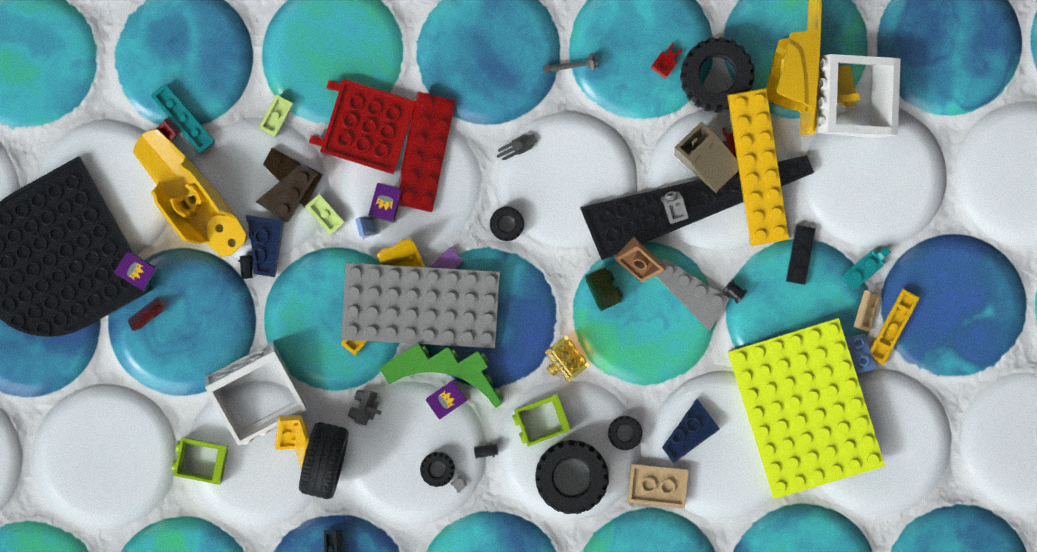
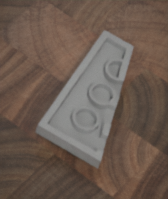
[656,258,730,331]

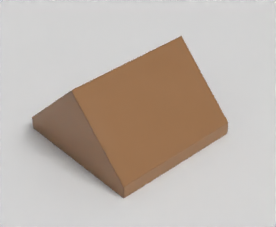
[614,237,666,283]

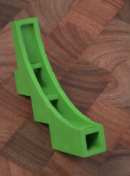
[379,343,503,408]

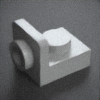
[661,191,688,224]

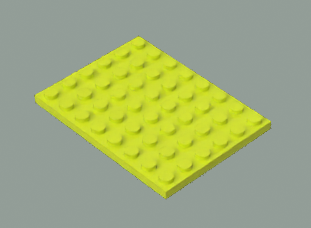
[728,318,885,499]

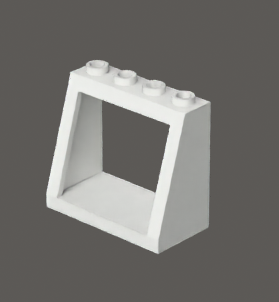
[817,54,901,138]
[205,341,307,446]

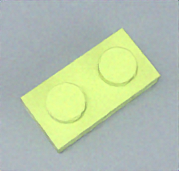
[258,95,293,138]
[305,194,345,235]

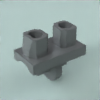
[348,390,382,426]

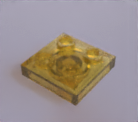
[545,336,589,382]

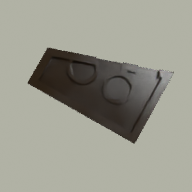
[263,148,323,208]
[256,164,318,223]

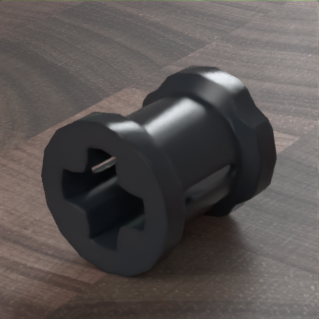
[722,279,747,304]

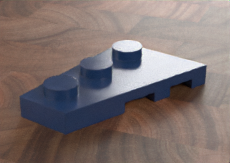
[246,215,284,277]
[662,399,720,464]

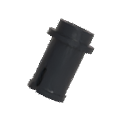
[238,255,253,279]
[474,442,498,459]

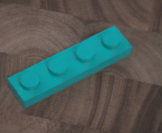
[151,84,215,154]

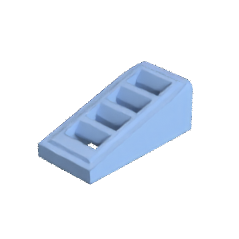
[355,217,377,239]

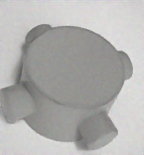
[451,476,467,493]

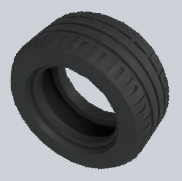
[299,422,349,499]

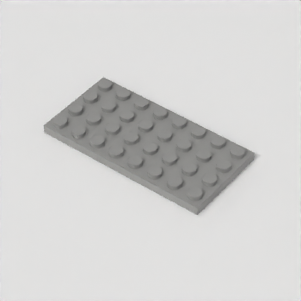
[341,262,500,348]

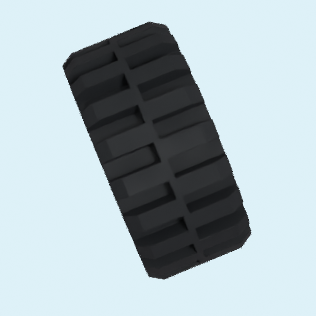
[680,37,755,113]
[535,440,609,514]

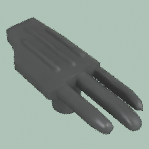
[497,134,538,160]

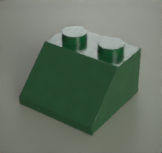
[584,267,623,312]

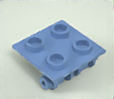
[845,333,876,374]

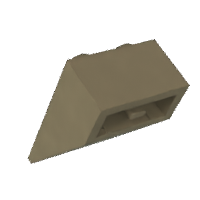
[674,122,739,193]

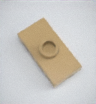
[853,290,881,332]

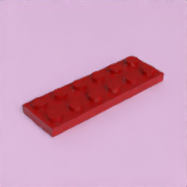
[397,92,456,212]

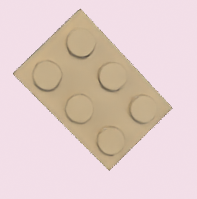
[627,464,689,508]

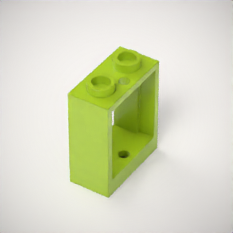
[512,394,571,446]
[172,437,229,485]

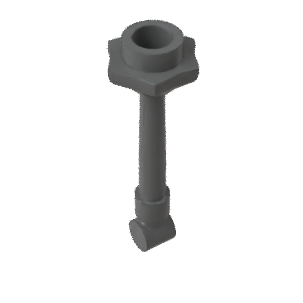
[543,53,599,73]

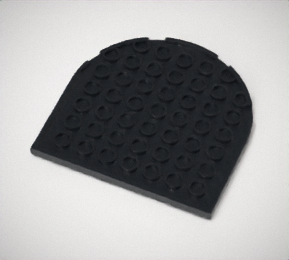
[0,156,154,337]

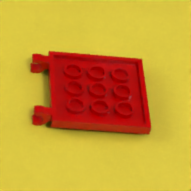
[309,79,416,175]

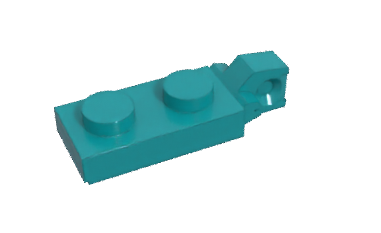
[841,246,891,291]

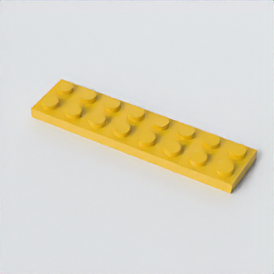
[727,88,789,246]

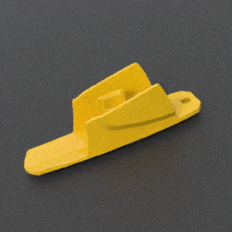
[766,0,822,136]
[133,129,247,257]

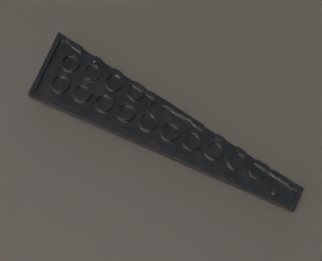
[580,155,814,261]

